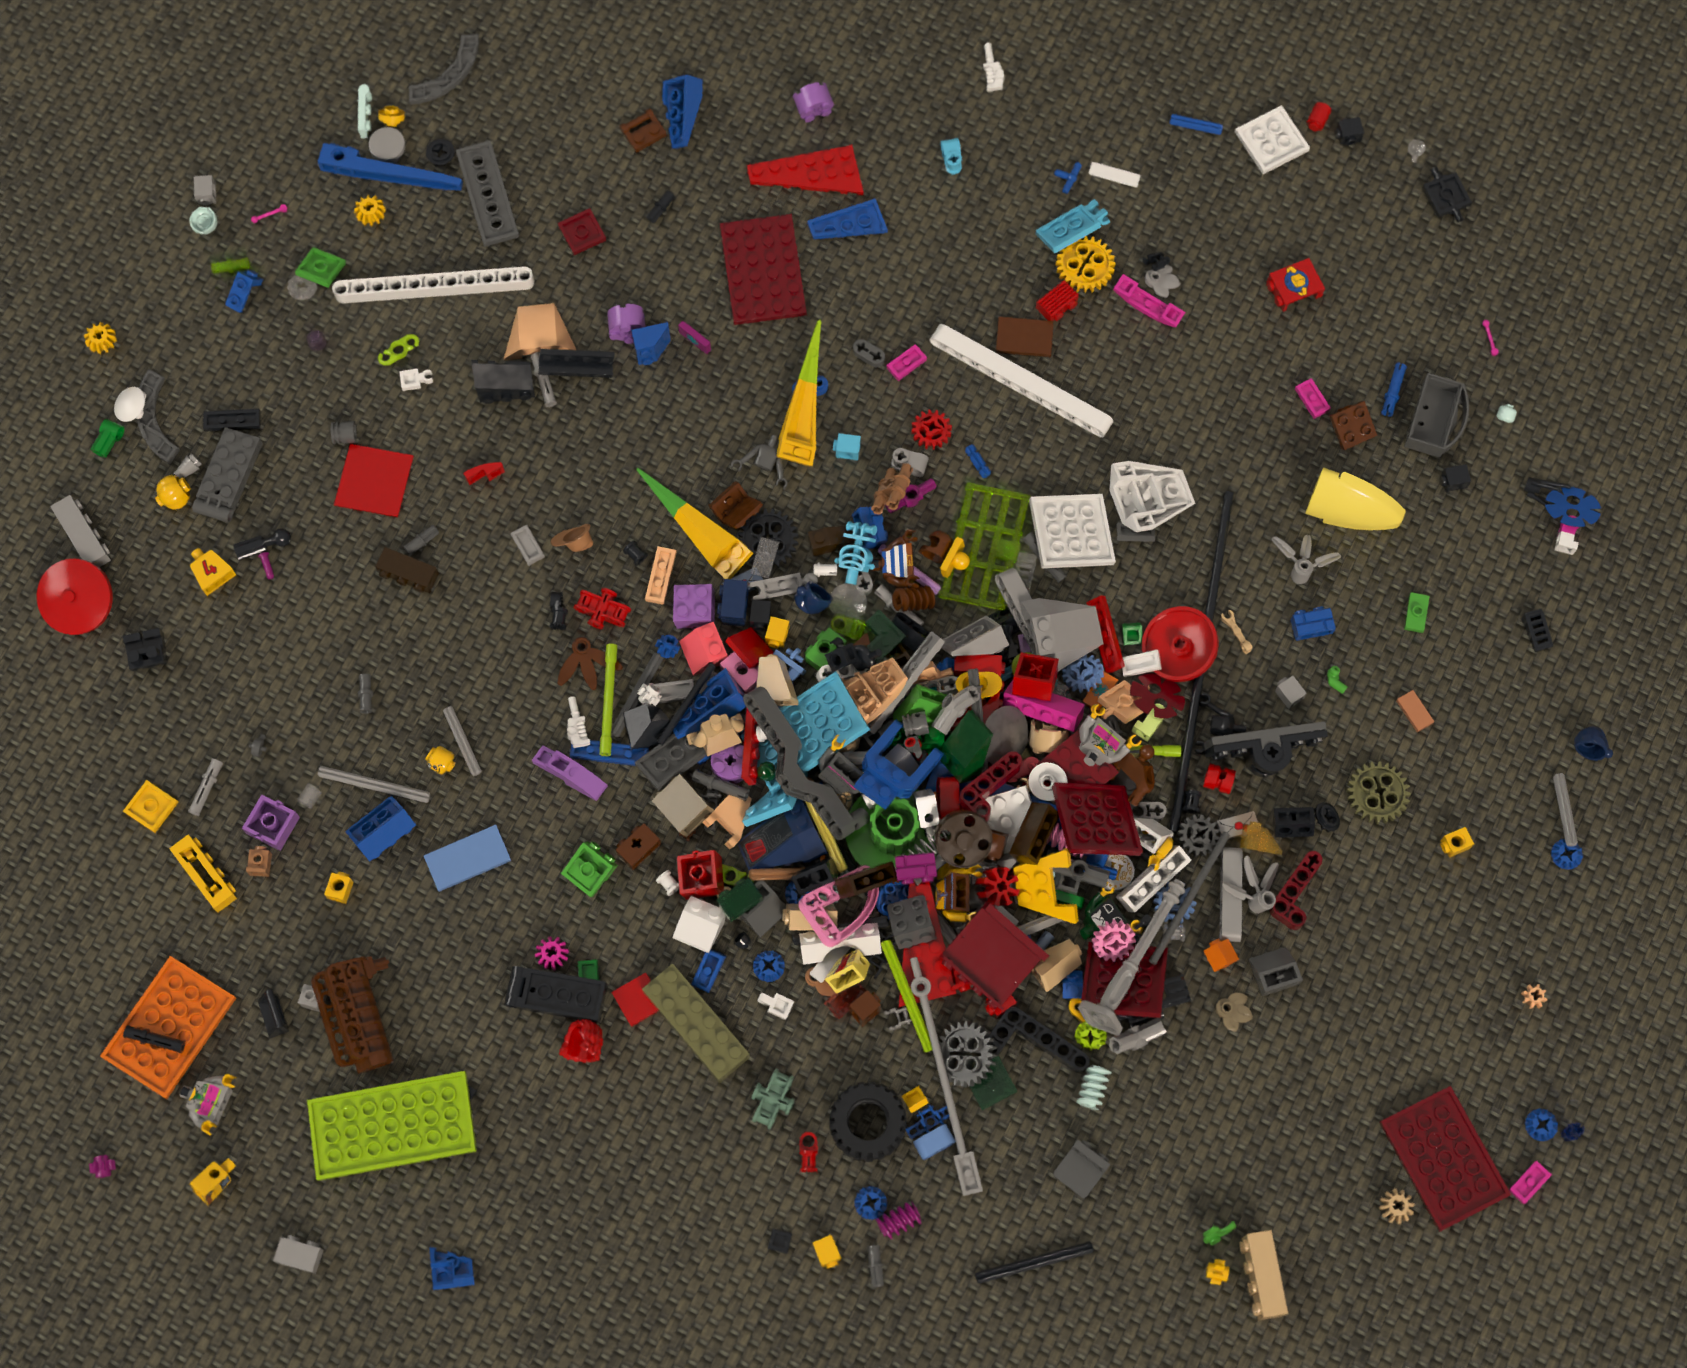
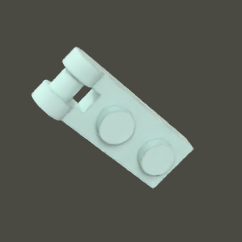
[358,84,372,138]

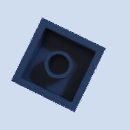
[717,579,749,627]

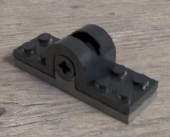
[1204,721,1328,777]

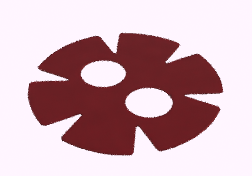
[1130,674,1185,718]

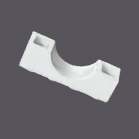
[799,923,882,964]

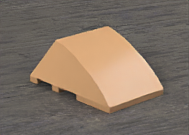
[504,303,576,361]
[841,658,908,724]

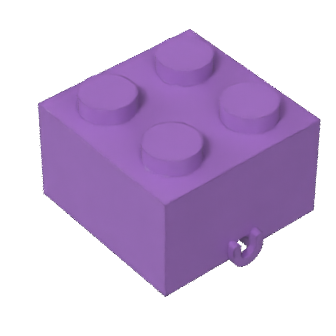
[673,584,715,630]
[242,795,300,851]

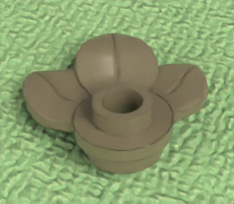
[1215,993,1253,1032]

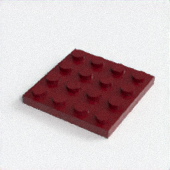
[1052,782,1143,856]
[1081,942,1168,1018]

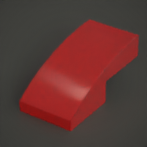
[463,462,505,485]

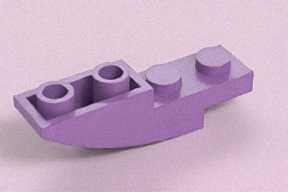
[532,746,607,801]

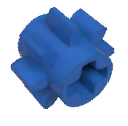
[655,635,680,658]

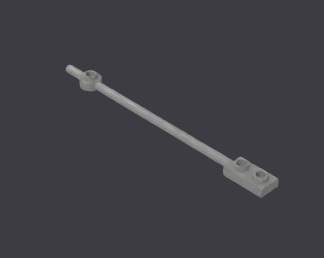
[910,957,983,1196]

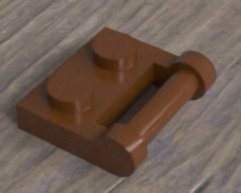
[619,108,667,153]

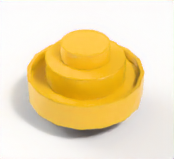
[378,105,405,127]

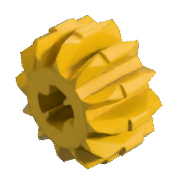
[354,195,386,226]
[84,322,117,355]

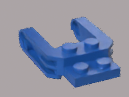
[854,719,944,810]

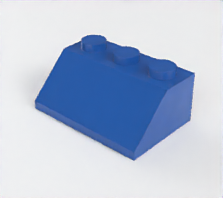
[345,795,416,862]

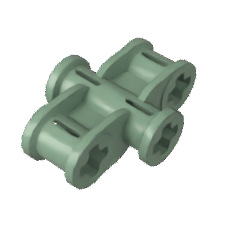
[751,1068,795,1130]

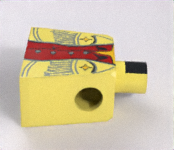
[825,950,870,994]

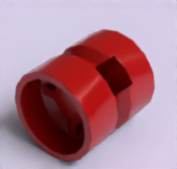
[1203,763,1236,794]

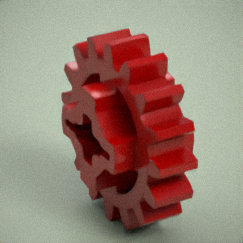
[911,409,952,450]

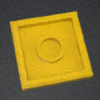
[123,780,179,833]

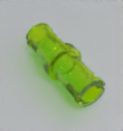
[211,257,250,274]

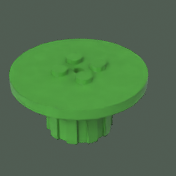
[846,789,943,867]

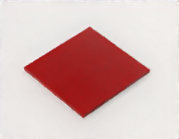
[334,444,414,517]

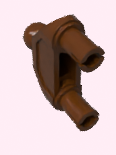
[1110,744,1155,806]

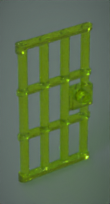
[938,482,1032,610]

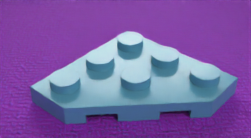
[742,772,808,827]

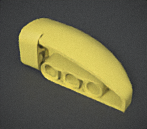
[1305,467,1406,530]

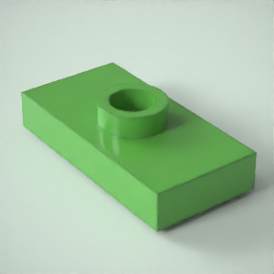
[1404,592,1429,633]

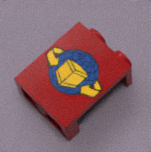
[1266,258,1325,312]

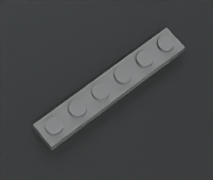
[868,631,945,734]

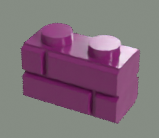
[895,852,937,885]

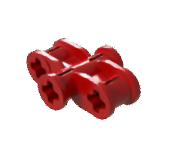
[573,588,631,629]

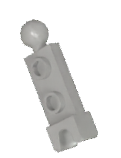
[748,573,818,601]

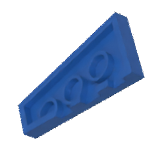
[807,199,888,240]

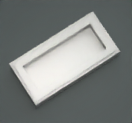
[1122,650,1162,677]

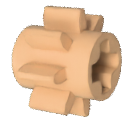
[1521,984,1548,1009]

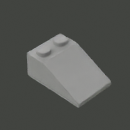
[941,616,1009,656]

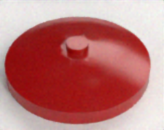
[37,559,113,635]
[1142,606,1219,682]

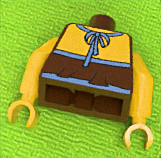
[933,865,983,922]

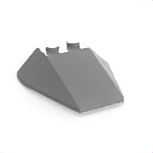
[1020,598,1104,671]

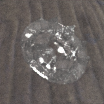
[287,274,317,300]

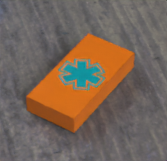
[1082,671,1118,713]

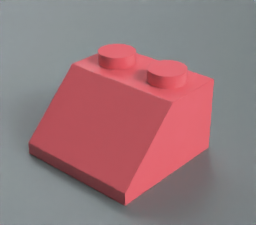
[679,622,728,676]

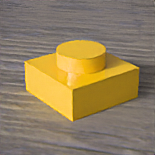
[902,1086,929,1113]

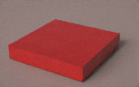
[725,627,774,669]
[611,973,658,1027]

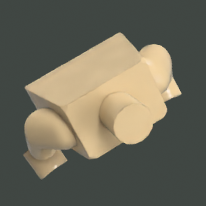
[686,713,745,756]

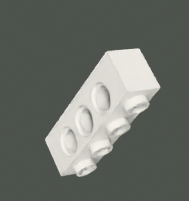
[1116,845,1191,912]

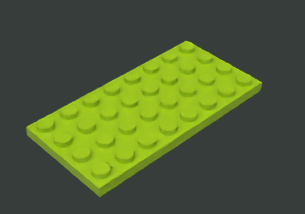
[307,1071,477,1181]

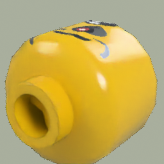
[425,746,456,775]

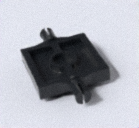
[1422,167,1472,223]

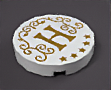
[1105,855,1134,891]

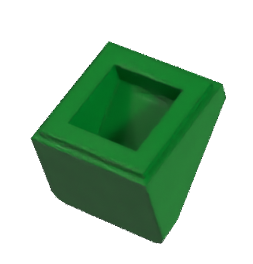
[1121,623,1142,645]

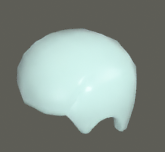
[190,207,218,234]

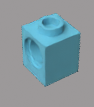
[833,433,861,460]

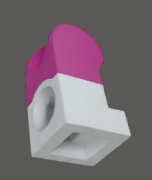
[1554,515,1579,555]

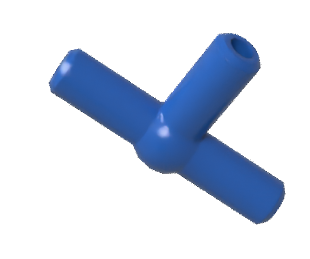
[1054,162,1082,194]

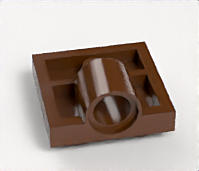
[1329,401,1377,450]

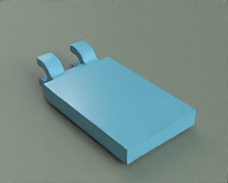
[1035,199,1110,253]

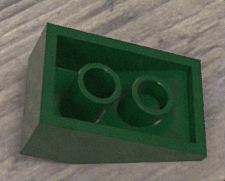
[940,710,993,783]

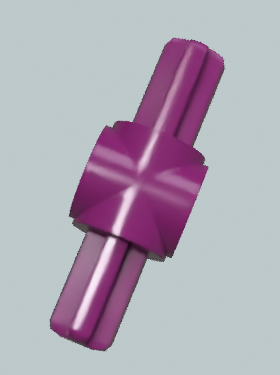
[885,479,937,513]

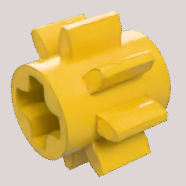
[1206,1259,1229,1285]

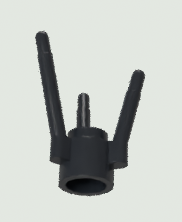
[1524,477,1571,507]

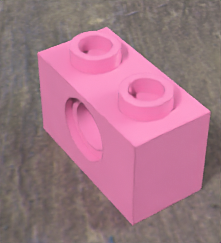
[720,652,758,694]

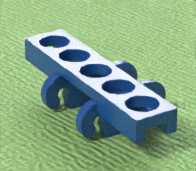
[906,1103,950,1140]

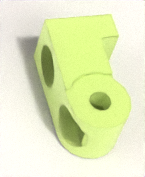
[1132,704,1165,742]

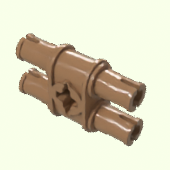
[871,463,913,515]

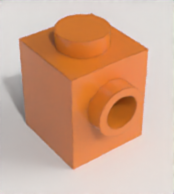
[1204,939,1239,972]

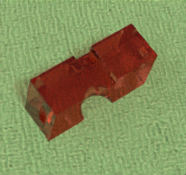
[823,982,867,1020]

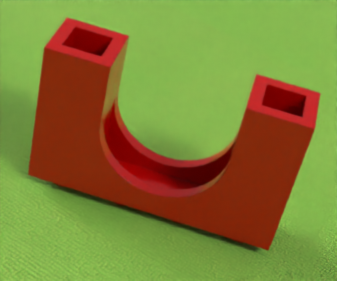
[950,654,1005,732]

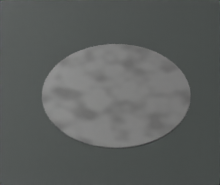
[985,706,1028,765]

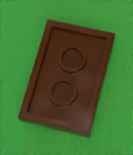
[996,317,1054,357]

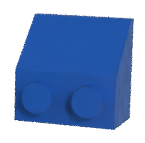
[631,322,671,365]

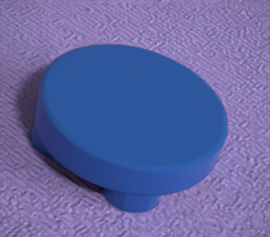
[876,881,909,919]

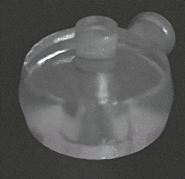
[1408,140,1425,163]

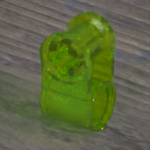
[831,614,869,640]

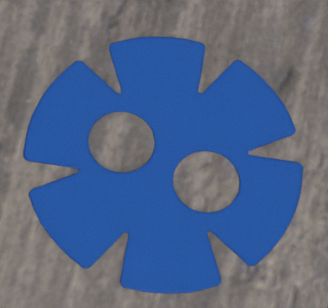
[1545,487,1601,527]

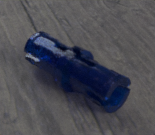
[1561,1122,1585,1141]

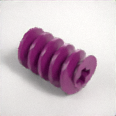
[875,1200,922,1240]

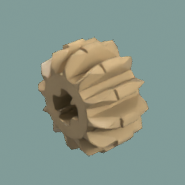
[1379,1189,1415,1224]

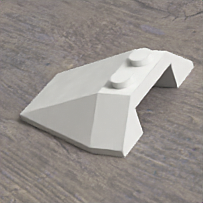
[1110,461,1195,532]

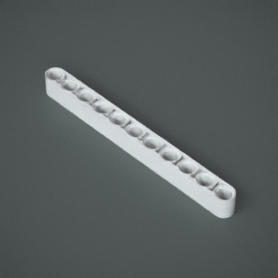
[332,267,534,303]
[930,324,1113,437]

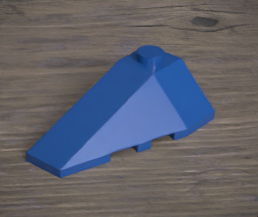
[662,75,703,149]
[673,668,746,739]

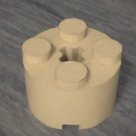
[1029,718,1069,754]

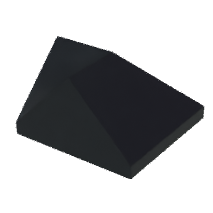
[623,704,669,750]

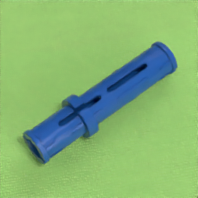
[1381,363,1407,417]

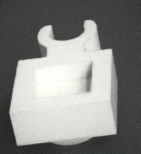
[399,368,433,391]

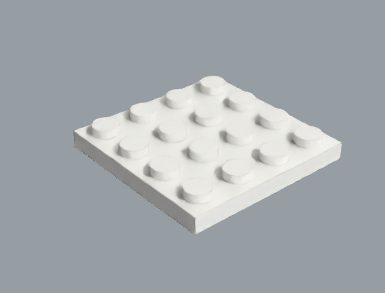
[1029,494,1116,568]

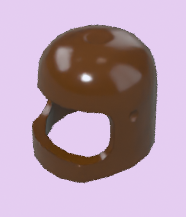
[918,530,954,564]

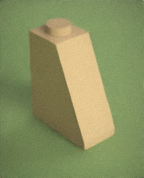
[756,654,799,706]
[1032,939,1082,992]

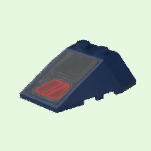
[737,798,827,870]

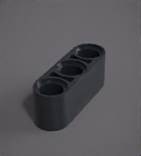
[887,612,930,652]

